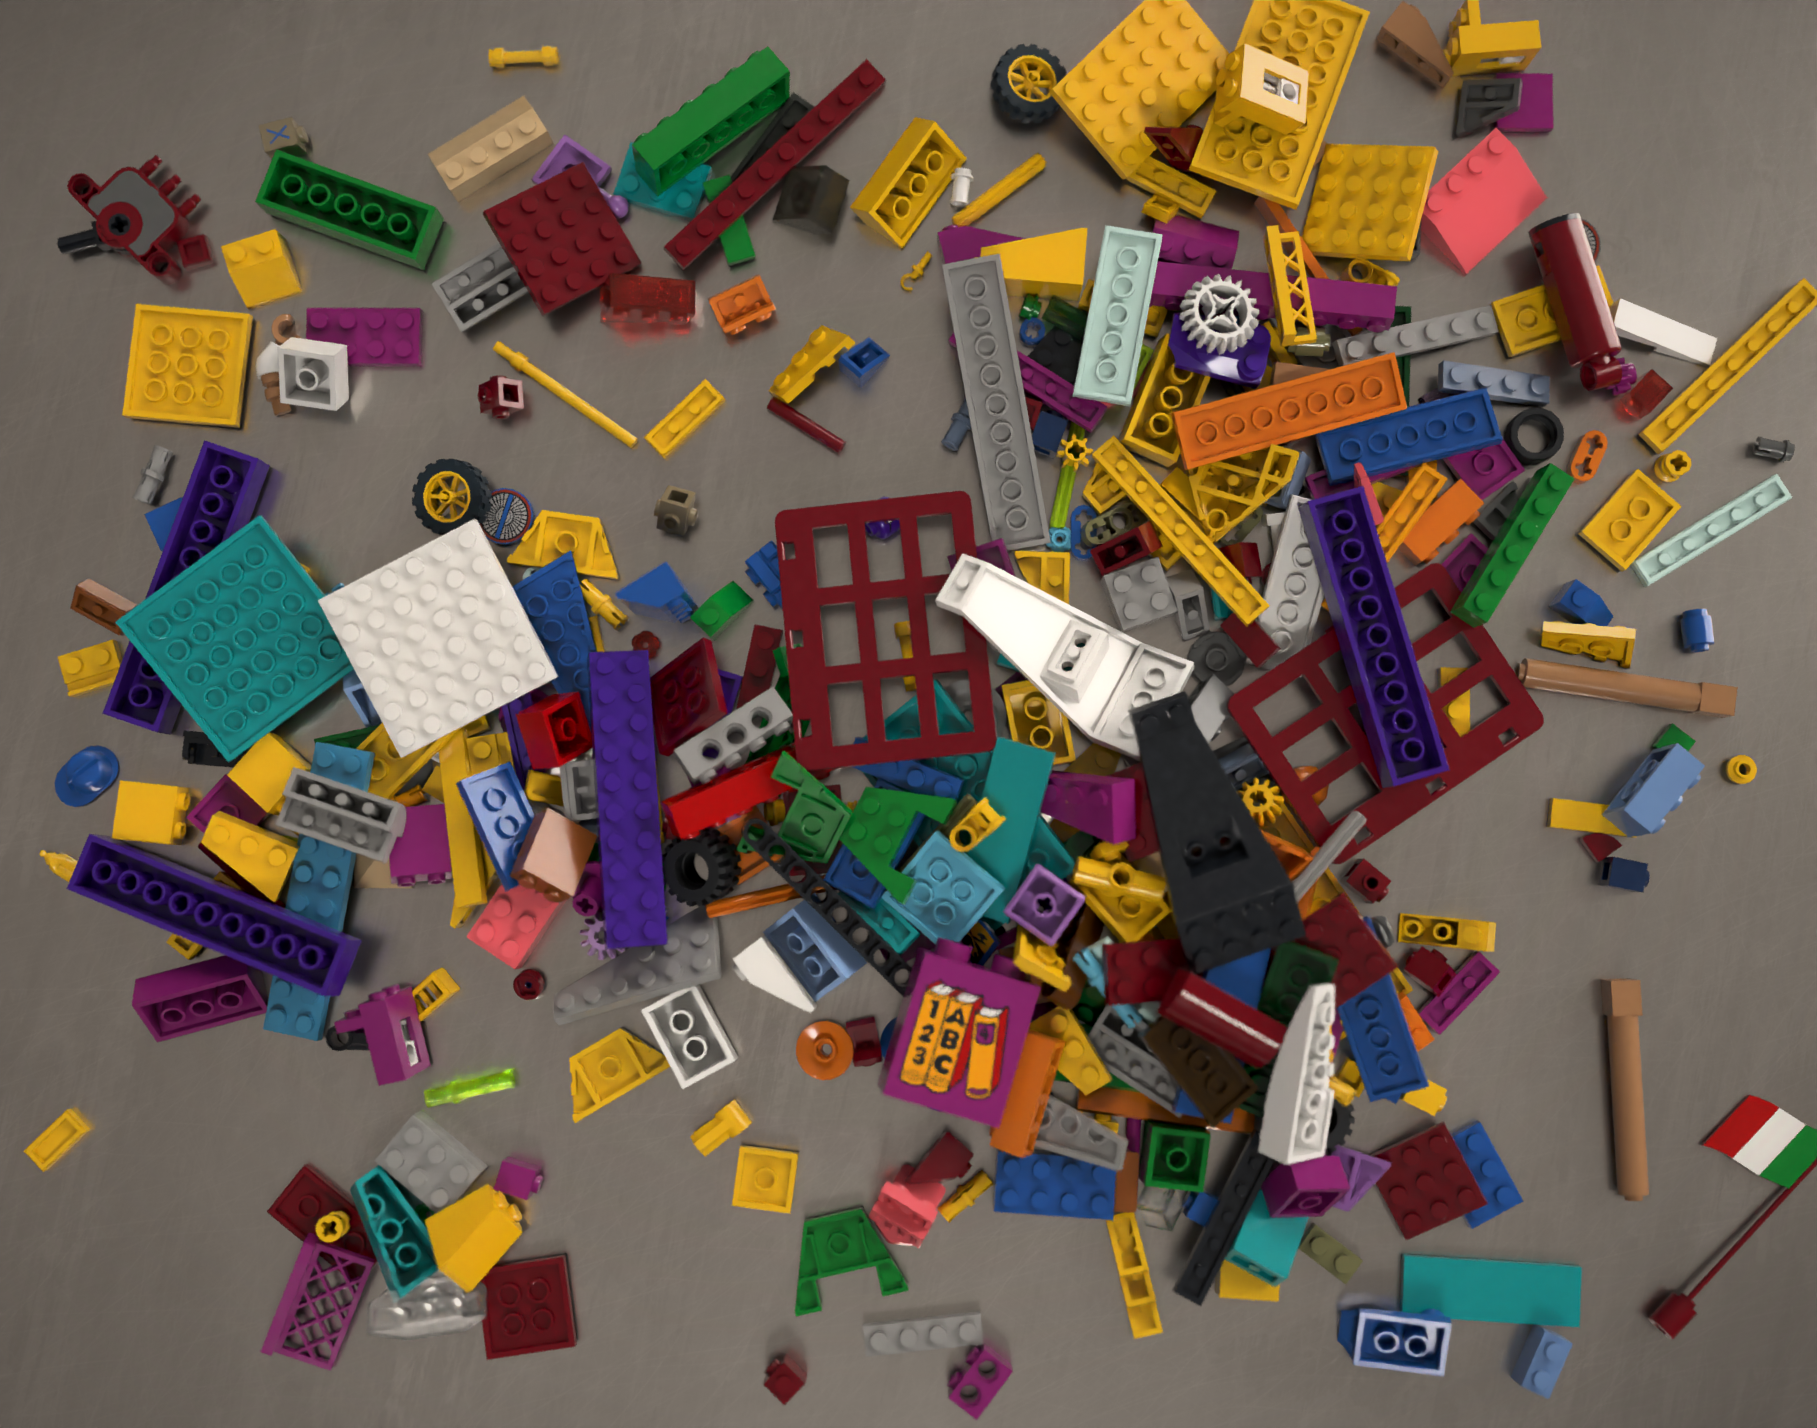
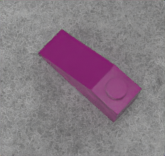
[937,225,1025,264]

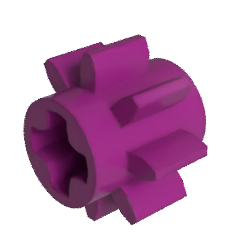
[1604,357,1637,395]

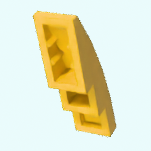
[1106,1212,1163,1340]

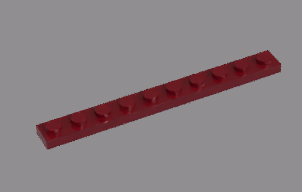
[664,59,886,270]

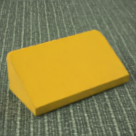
[1160,467,1202,523]

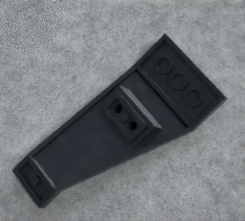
[1128,691,1306,975]

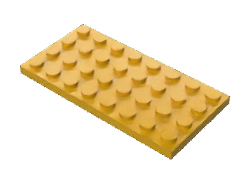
[1189,0,1370,210]

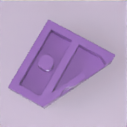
[1331,1145,1392,1212]

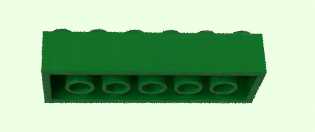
[632,46,790,197]
[255,149,444,270]

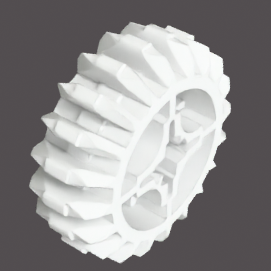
[1179,274,1259,355]

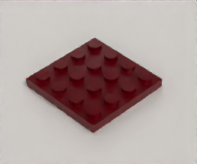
[483,162,642,316]

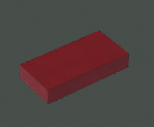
[1220,613,1281,668]

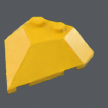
[1188,444,1300,544]

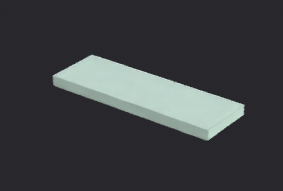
[1073,225,1163,407]

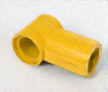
[690,1099,752,1156]

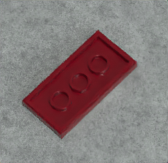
[267,1164,378,1286]

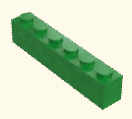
[1450,463,1574,628]

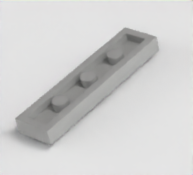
[863,1311,984,1357]

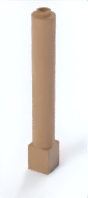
[1515,658,1738,718]
[1601,978,1649,1201]

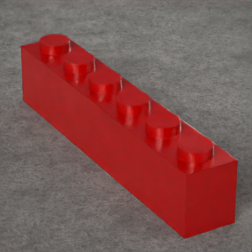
[660,734,837,840]

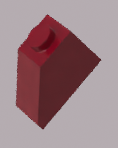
[904,1131,974,1184]

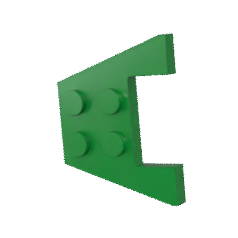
[736,751,852,863]
[839,787,957,905]
[795,1207,909,1317]

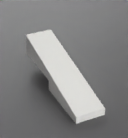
[1610,298,1717,367]

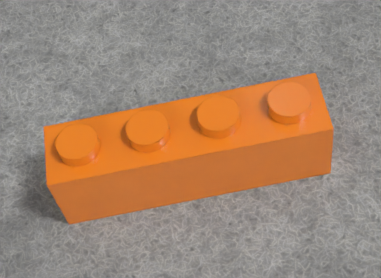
[989,1029,1065,1158]

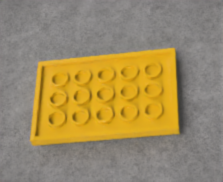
[1049,0,1229,180]

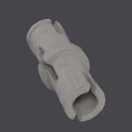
[133,445,173,505]

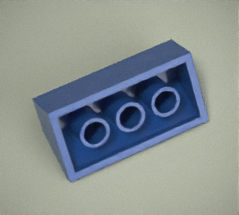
[615,562,698,623]

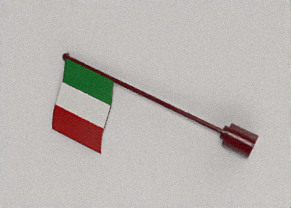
[1648,1095,1817,1340]

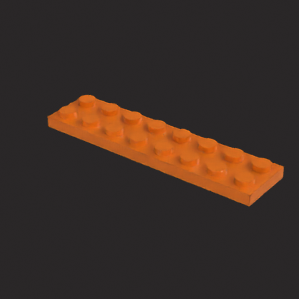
[1171,352,1407,470]

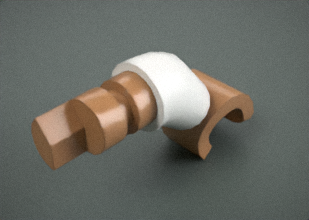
[255,314,303,416]

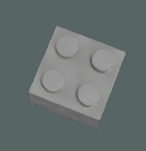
[1100,557,1178,633]

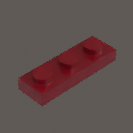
[736,624,783,709]

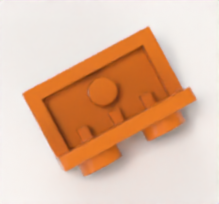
[707,274,776,335]

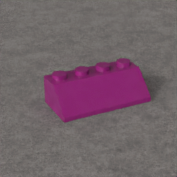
[132,955,269,1042]

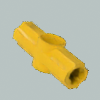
[1072,856,1166,904]

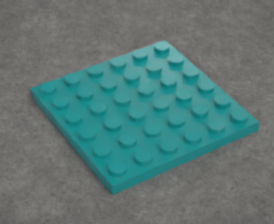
[115,515,354,762]

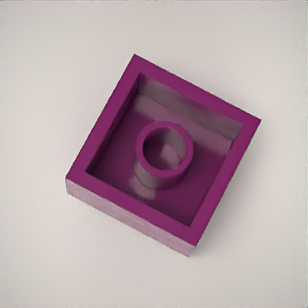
[1261,1154,1350,1218]

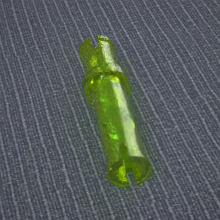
[424,1069,516,1108]

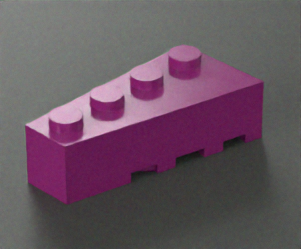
[1040,770,1136,844]

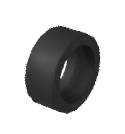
[1504,408,1564,465]

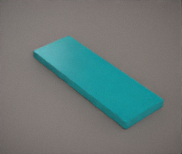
[967,737,1056,924]
[1400,1254,1582,1327]

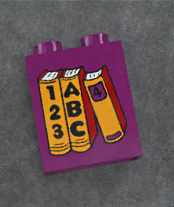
[877,937,1041,1128]

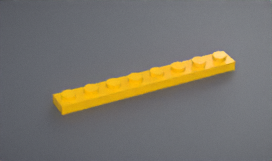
[1638,278,1817,455]
[1092,435,1270,627]

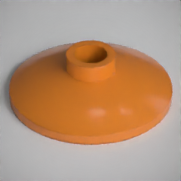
[796,1021,854,1080]

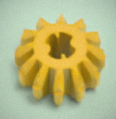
[1237,777,1284,828]

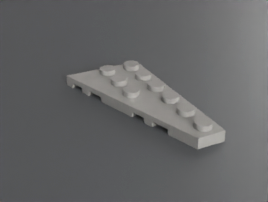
[554,905,721,1025]

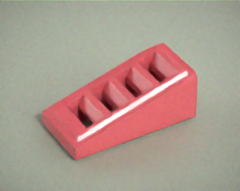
[1354,462,1384,525]

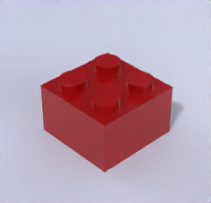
[515,691,592,769]

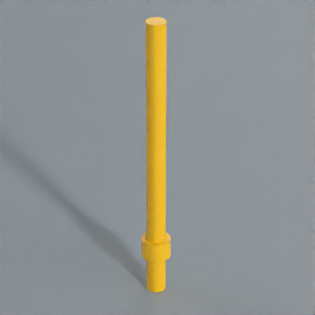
[493,341,638,448]

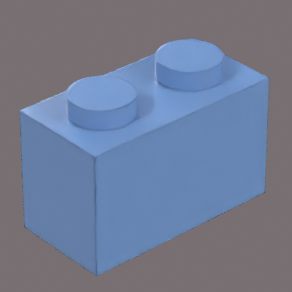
[1510,1325,1573,1399]

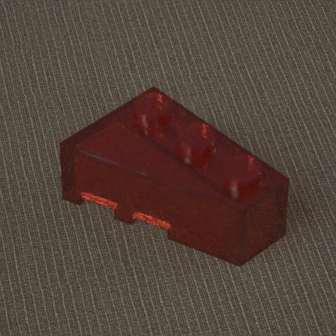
[600,273,696,325]

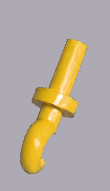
[900,251,933,291]

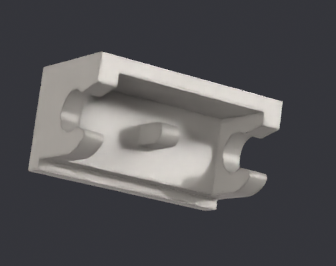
[560,759,597,821]

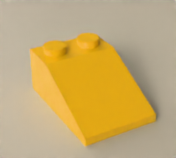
[1001,680,1076,767]

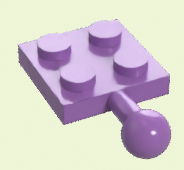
[531,134,629,218]

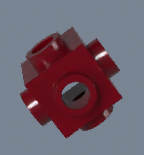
[478,376,524,419]

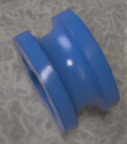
[1019,317,1046,346]

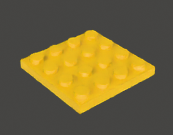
[1302,144,1438,262]
[122,304,253,428]

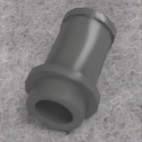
[1753,437,1795,462]

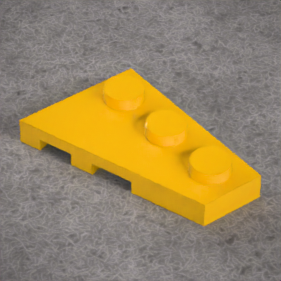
[1541,621,1636,669]
[1028,1006,1113,1095]

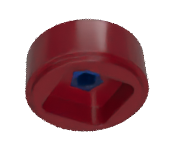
[513,969,544,1000]

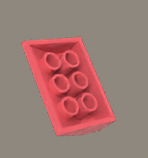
[1421,128,1547,275]

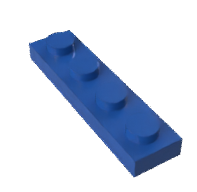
[853,737,965,801]

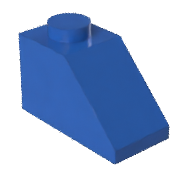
[1548,579,1614,626]

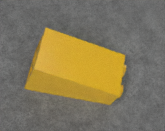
[974,228,1088,301]

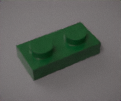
[1072,977,1105,1027]

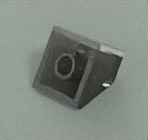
[772,165,850,234]

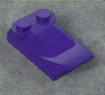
[1168,313,1271,389]

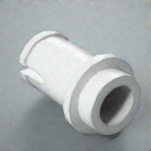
[950,168,974,207]

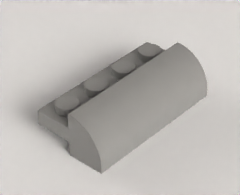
[431,242,528,333]
[275,767,406,863]
[1088,1005,1182,1117]

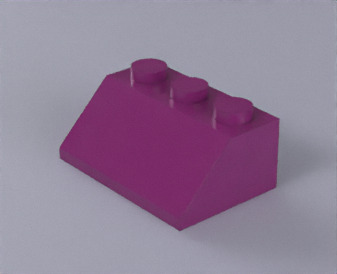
[1151,215,1240,269]

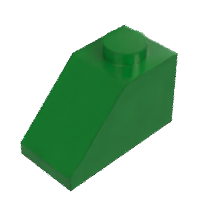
[690,581,754,641]

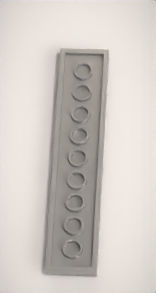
[942,253,1051,551]

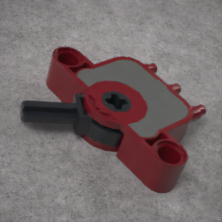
[57,155,201,285]

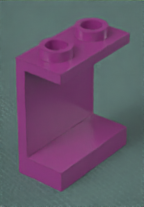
[389,804,451,887]

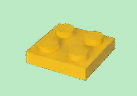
[732,1145,799,1214]

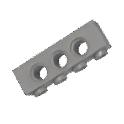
[674,687,793,786]

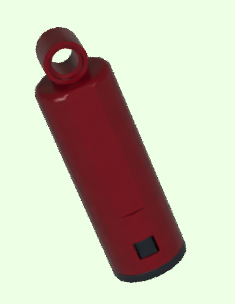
[1528,213,1622,391]

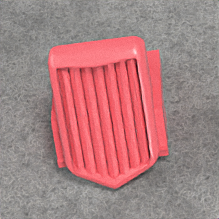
[868,1165,946,1249]

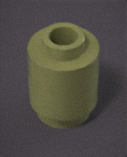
[1287,326,1331,357]

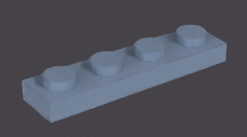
[1438,360,1550,407]

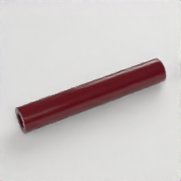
[767,397,846,454]

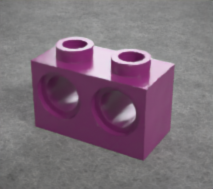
[947,1343,1013,1420]

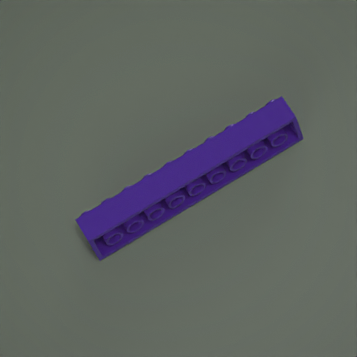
[102,440,270,735]
[1298,486,1449,788]
[587,650,668,950]
[67,834,362,997]

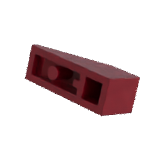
[1144,125,1203,172]

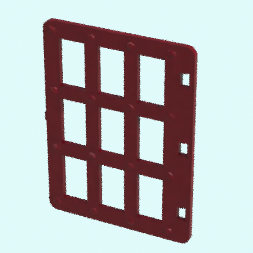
[775,491,997,771]
[1227,563,1544,864]

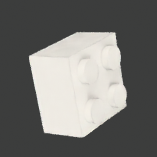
[278,337,349,411]

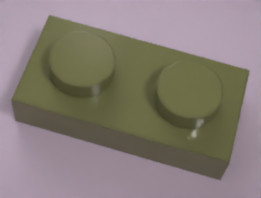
[1298,1223,1363,1284]

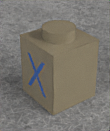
[258,117,308,159]

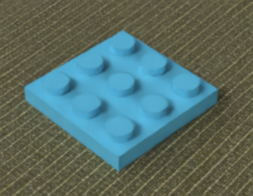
[881,830,1005,945]

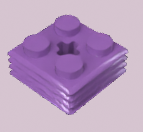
[1004,864,1085,946]

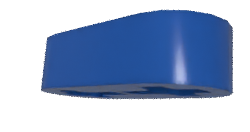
[1070,505,1097,561]

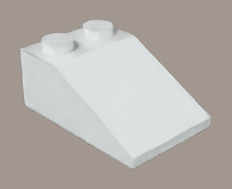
[733,936,818,1013]

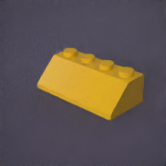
[850,117,967,248]

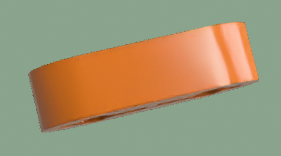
[1566,430,1608,484]

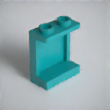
[1225,1189,1309,1287]

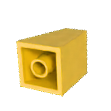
[425,1184,523,1293]

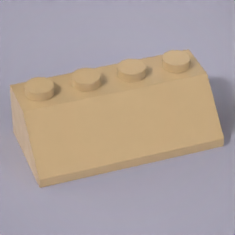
[428,96,554,202]

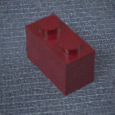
[1090,521,1163,576]

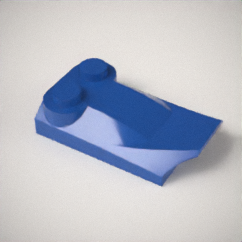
[1337,1308,1452,1377]

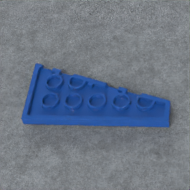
[512,550,597,730]

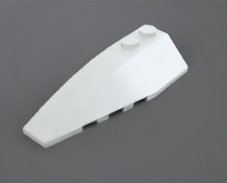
[1258,983,1335,1165]

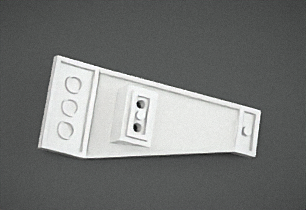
[936,553,1195,761]

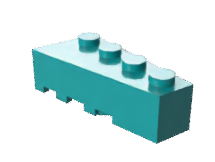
[350,1165,439,1304]

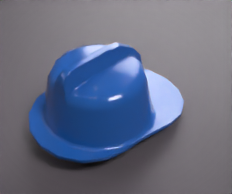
[55,745,119,807]

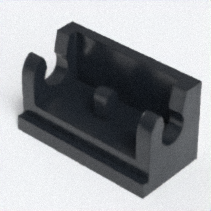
[182,730,250,768]

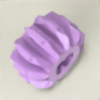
[579,912,626,960]

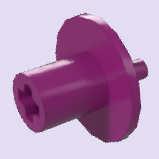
[572,861,602,917]

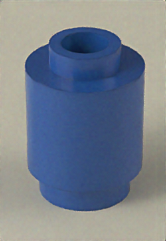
[1680,609,1714,653]

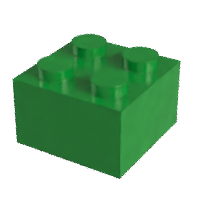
[1139,1120,1211,1193]

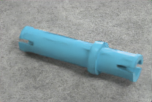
[1073,947,1143,1028]

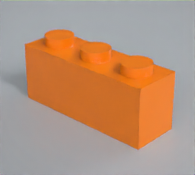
[1398,478,1485,566]

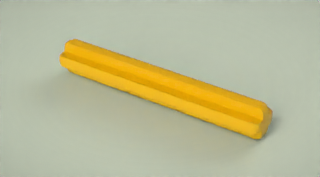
[952,153,1046,227]

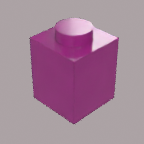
[493,1156,543,1200]

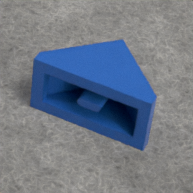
[838,337,890,388]
[144,497,183,552]

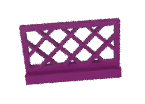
[260,1233,375,1371]

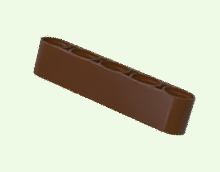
[1041,901,1105,1010]

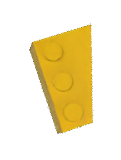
[201,811,300,903]

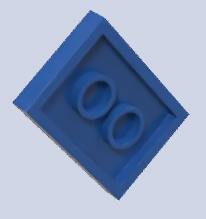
[1452,1121,1523,1229]

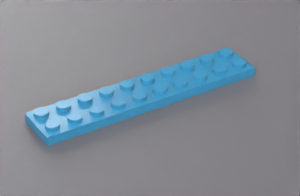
[263,742,375,1041]

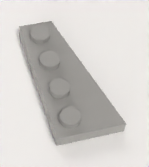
[1035,1095,1128,1171]

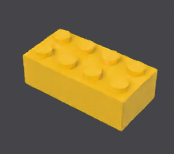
[1118,333,1211,467]

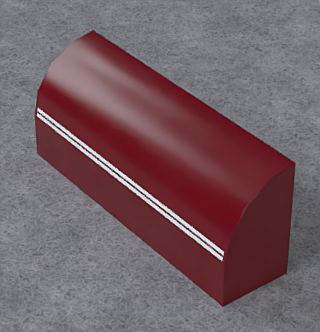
[1156,969,1289,1068]

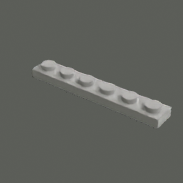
[1332,305,1499,367]

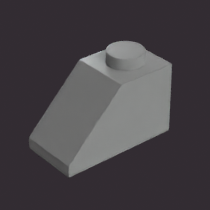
[1166,569,1210,641]

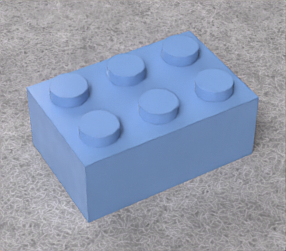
[1602,743,1705,838]

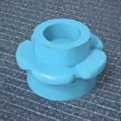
[1046,527,1071,552]

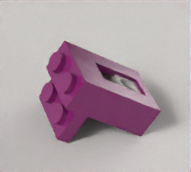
[334,984,431,1086]

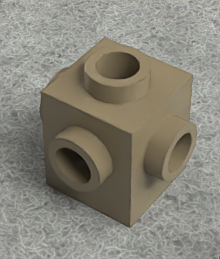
[654,485,698,536]

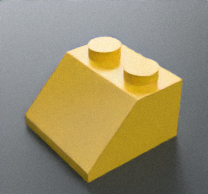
[221,229,303,309]

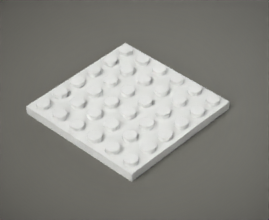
[318,519,559,758]

